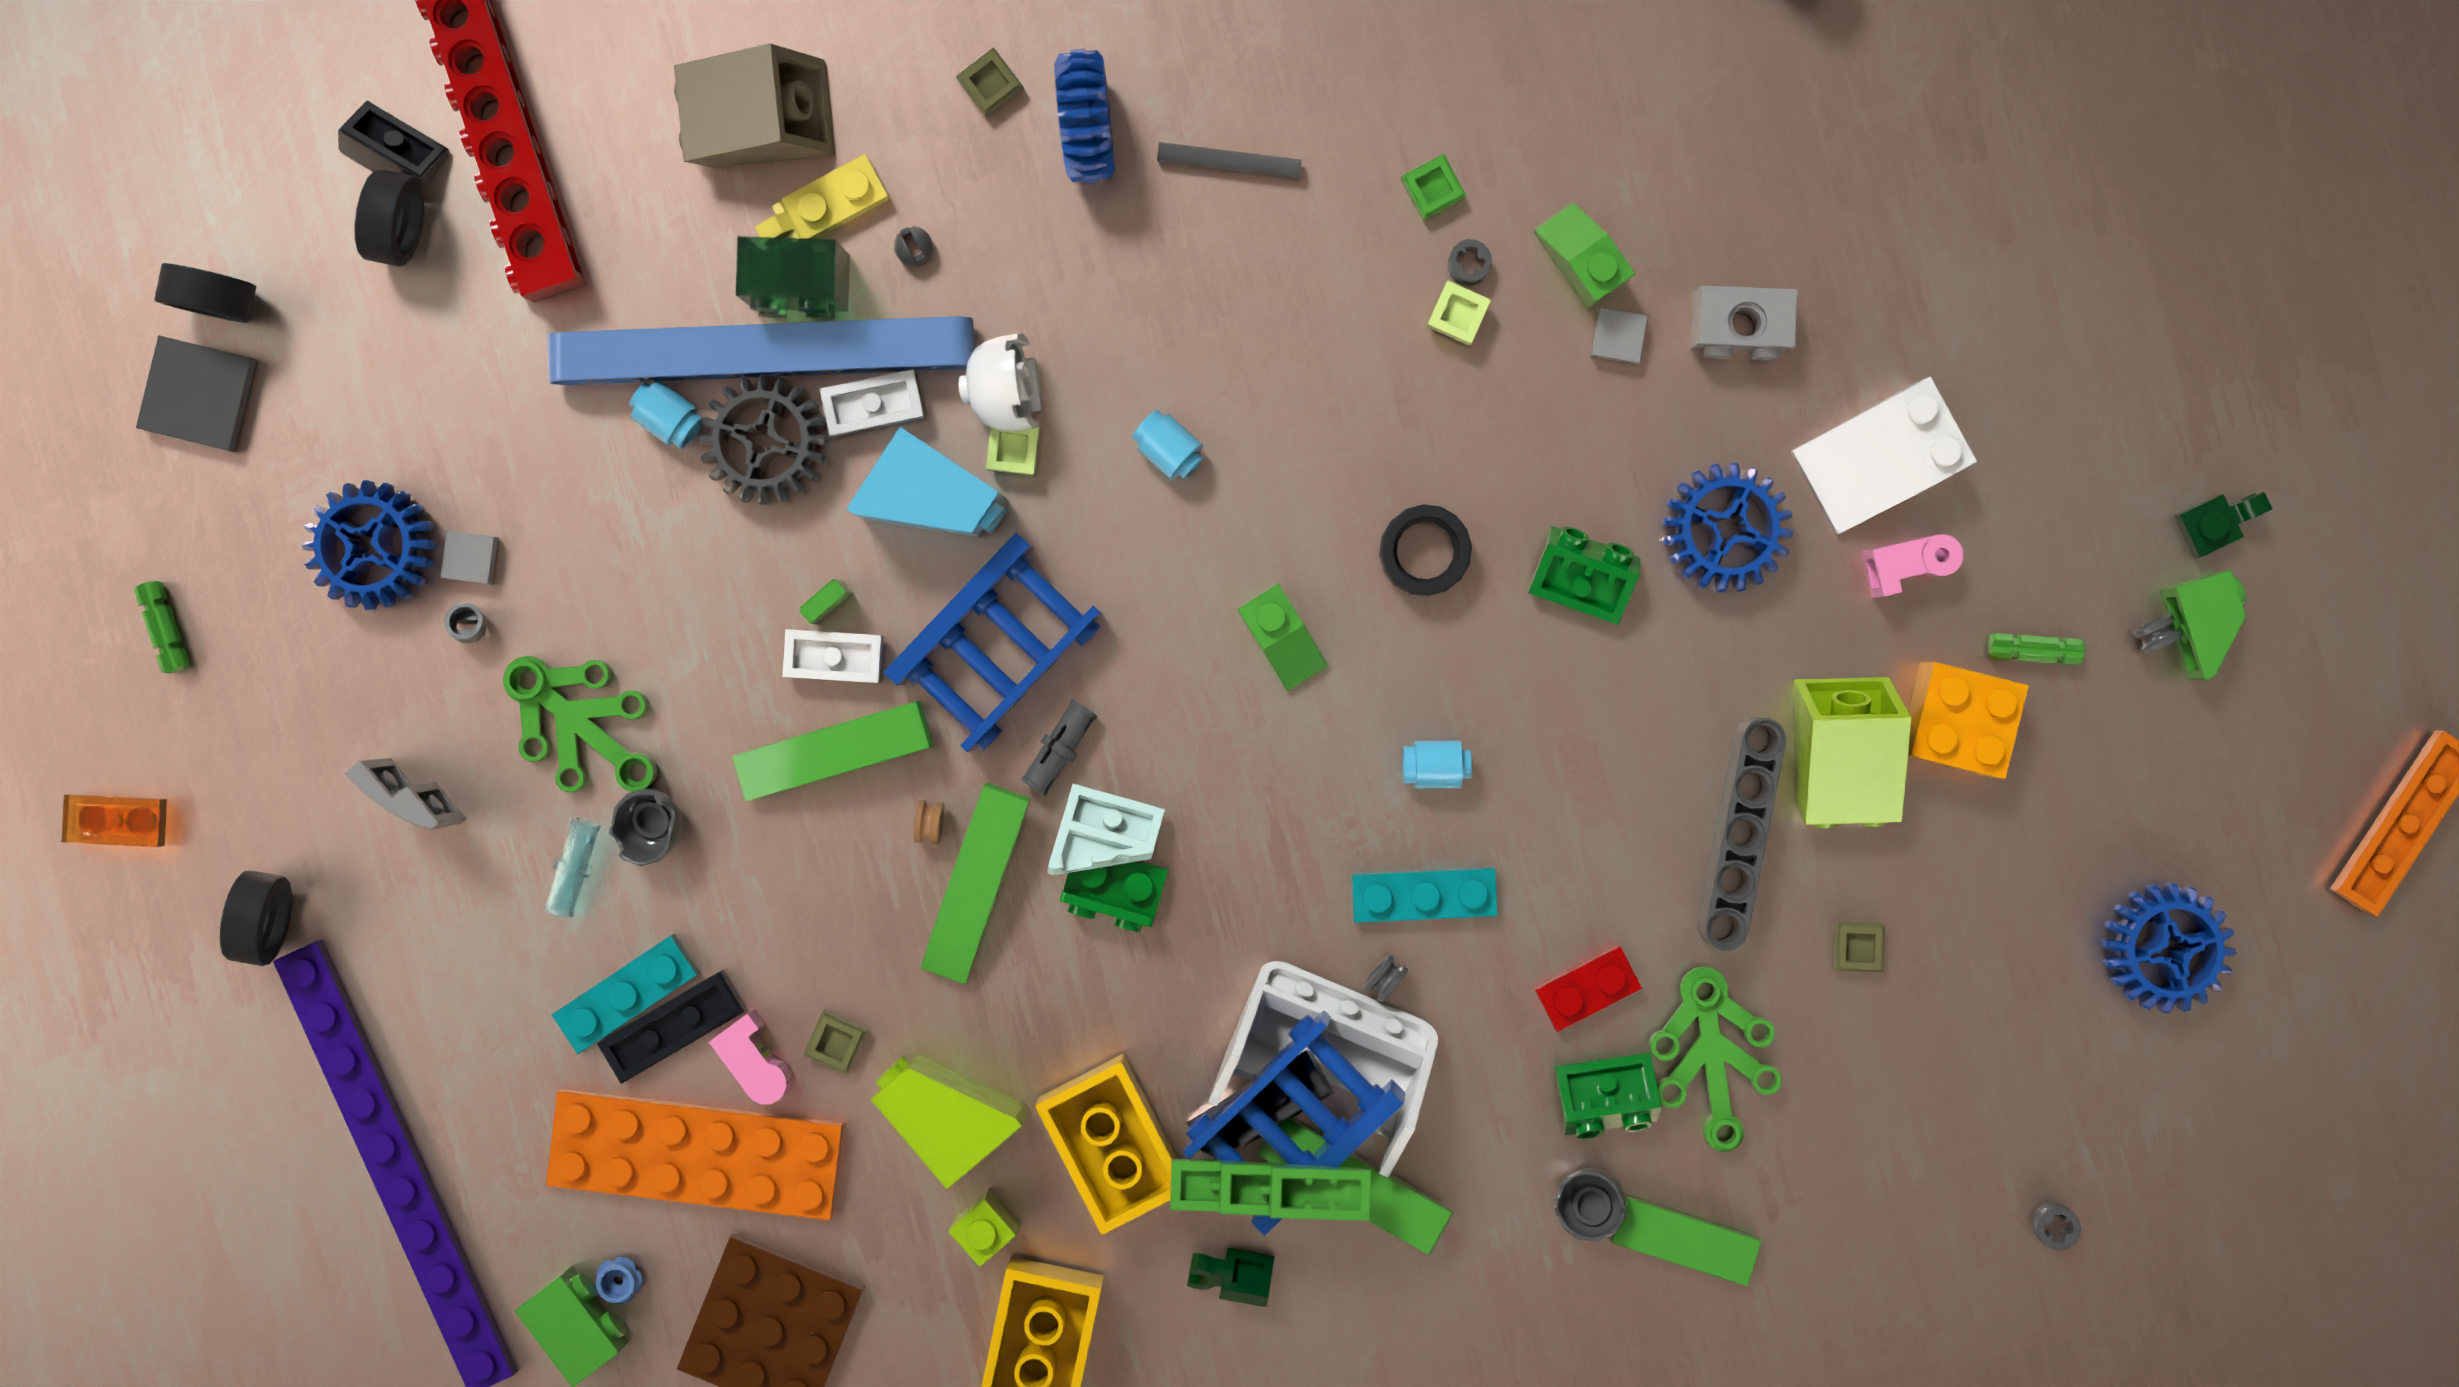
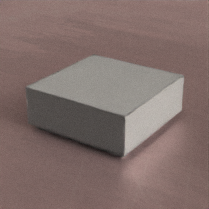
[1590,308,1648,365]
[440,530,498,585]

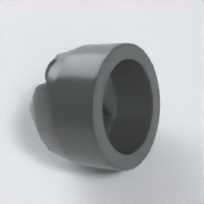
[894,226,934,267]
[444,603,487,644]

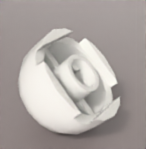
[959,333,1041,431]

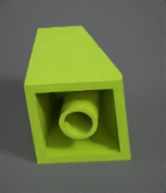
[1793,677,1912,828]
[870,1054,1029,1189]

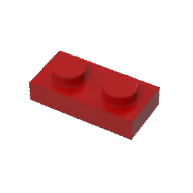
[1534,944,1642,1032]

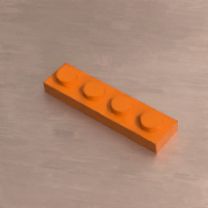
[2330,730,2459,917]

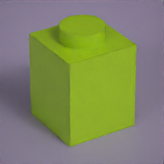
[948,1188,1020,1267]

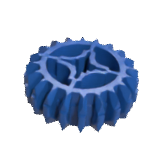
[1054,49,1115,183]
[1662,463,1793,593]
[301,480,437,610]
[2100,883,2237,1013]

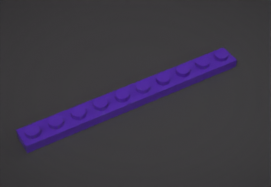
[273,940,518,1387]

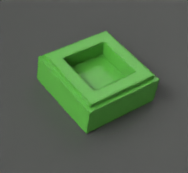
[1401,154,1466,221]
[799,579,853,625]

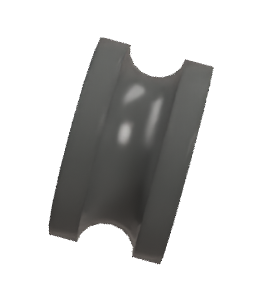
[1447,239,1492,286]
[2131,614,2183,654]
[1363,954,1408,1002]
[2032,1203,2081,1250]

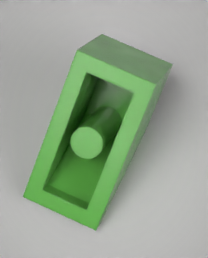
[1534,203,1636,309]
[2160,570,2246,680]
[1237,584,1328,691]

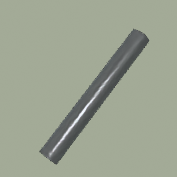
[1157,142,1302,179]

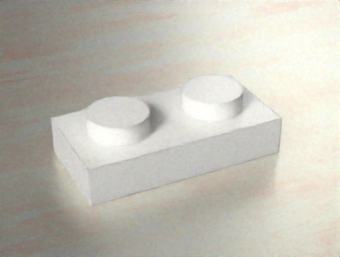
[820,369,925,437]
[782,629,884,683]

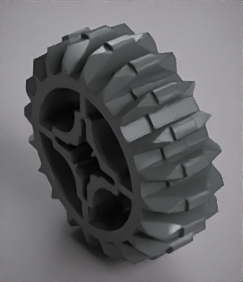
[698,375,830,506]

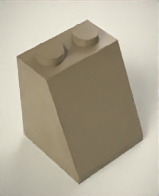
[674,43,834,168]

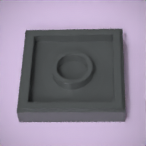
[136,335,257,452]

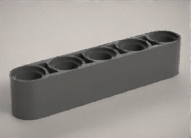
[1697,718,1786,951]

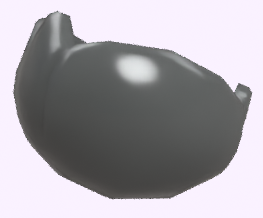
[609,788,683,866]
[1554,1167,1628,1242]

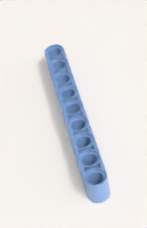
[547,316,974,385]

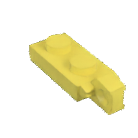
[755,154,890,248]

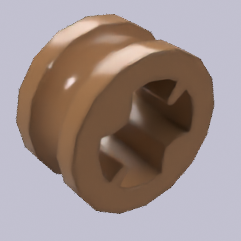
[914,800,944,845]

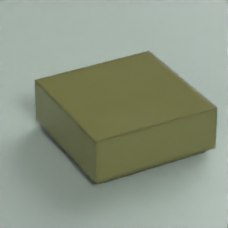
[956,47,1024,118]
[1832,922,1885,972]
[803,1010,868,1074]

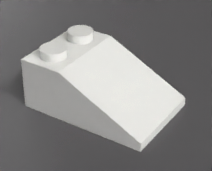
[1791,376,1977,535]

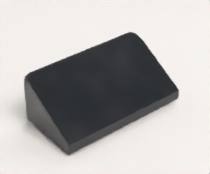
[338,100,449,193]

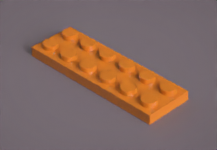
[546,1088,844,1220]

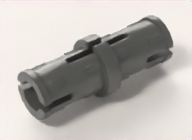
[1020,700,1098,796]

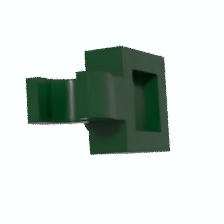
[2174,492,2272,558]
[1187,1248,1275,1307]

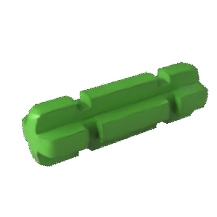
[134,581,190,674]
[1987,633,2085,665]

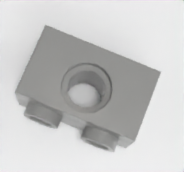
[1690,285,1797,361]

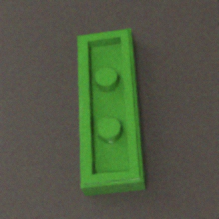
[1609,1195,1762,1286]

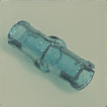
[544,817,601,917]

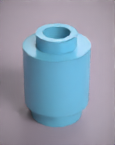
[629,380,702,449]
[1132,410,1204,480]
[1403,740,1472,789]

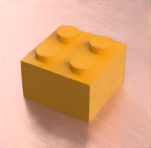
[1908,662,2029,779]

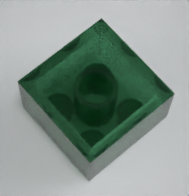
[736,236,850,320]

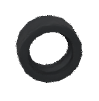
[354,169,425,266]
[154,263,256,323]
[1379,504,1472,596]
[220,870,292,966]

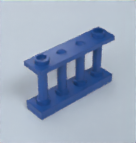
[883,532,1102,752]
[1182,1010,1406,1236]

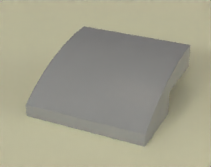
[345,758,466,829]

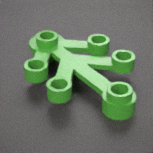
[503,656,657,792]
[1649,966,1782,1152]

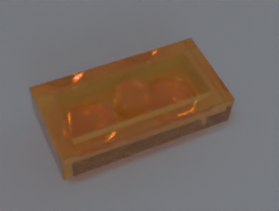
[61,794,167,847]

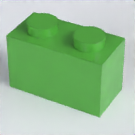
[514,1266,629,1387]

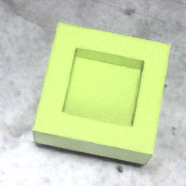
[1426,280,1491,346]
[986,427,1040,476]

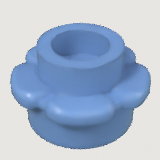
[596,1257,643,1304]

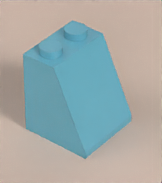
[846,427,1008,538]

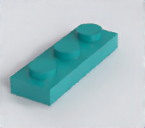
[1351,867,1498,923]
[552,934,700,1054]

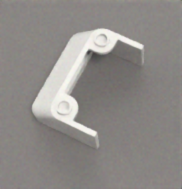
[1208,961,1438,1177]

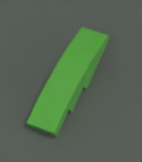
[732,701,934,802]
[921,782,1031,984]
[1256,1118,1454,1255]
[1170,1158,1371,1221]

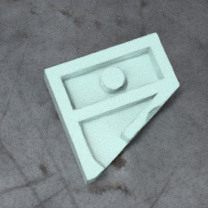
[1047,784,1165,875]

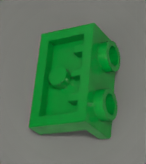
[1528,526,1640,625]
[1059,861,1169,932]
[1555,1053,1662,1139]

